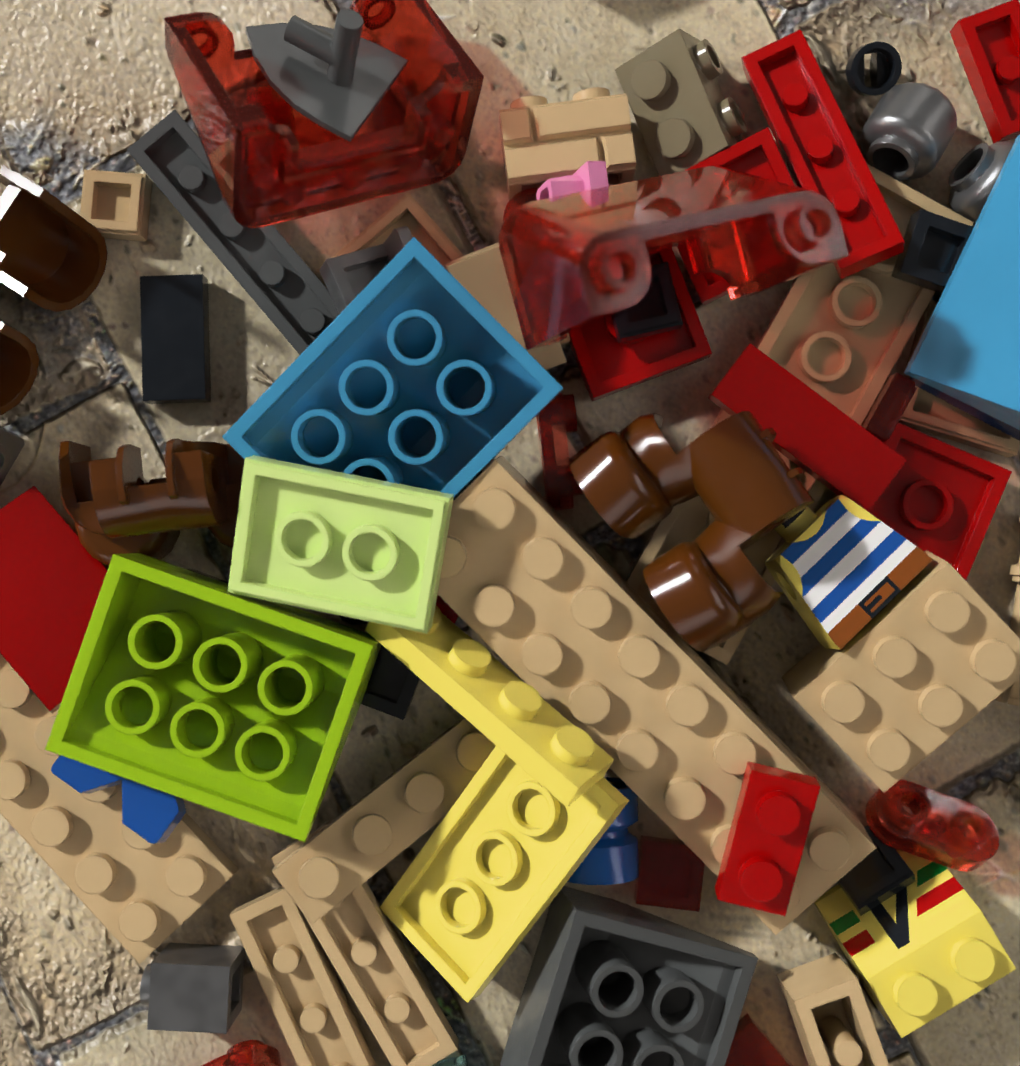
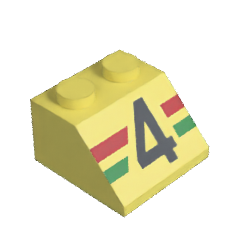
[814,836,1016,1038]

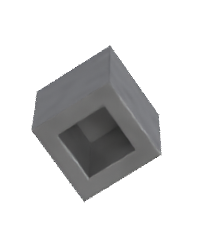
[140,943,245,1034]

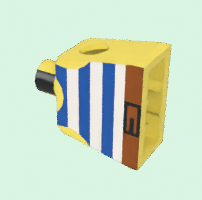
[765,495,933,650]

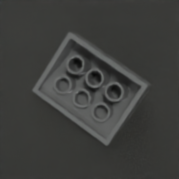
[499,886,758,1066]

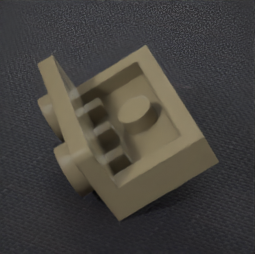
[615,29,747,182]

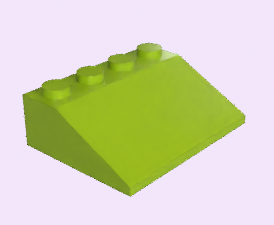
[45,553,381,842]

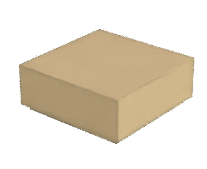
[80,169,153,242]

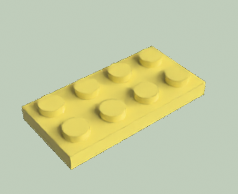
[379,746,629,1003]

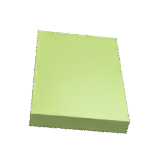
[227,455,454,633]

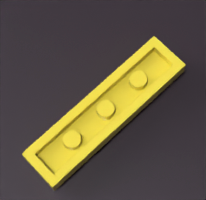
[365,606,614,807]

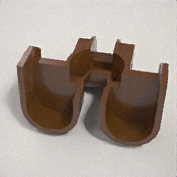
[0,164,108,415]
[569,411,815,652]
[58,438,245,566]

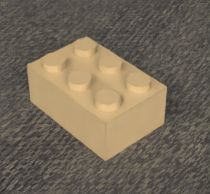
[781,550,1020,793]

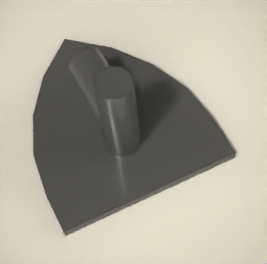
[246,9,408,142]

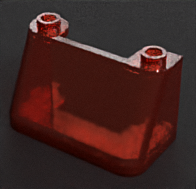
[164,0,484,229]
[498,166,849,350]

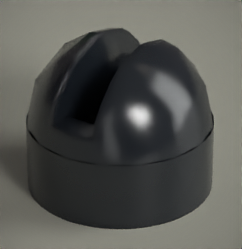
[845,42,902,96]

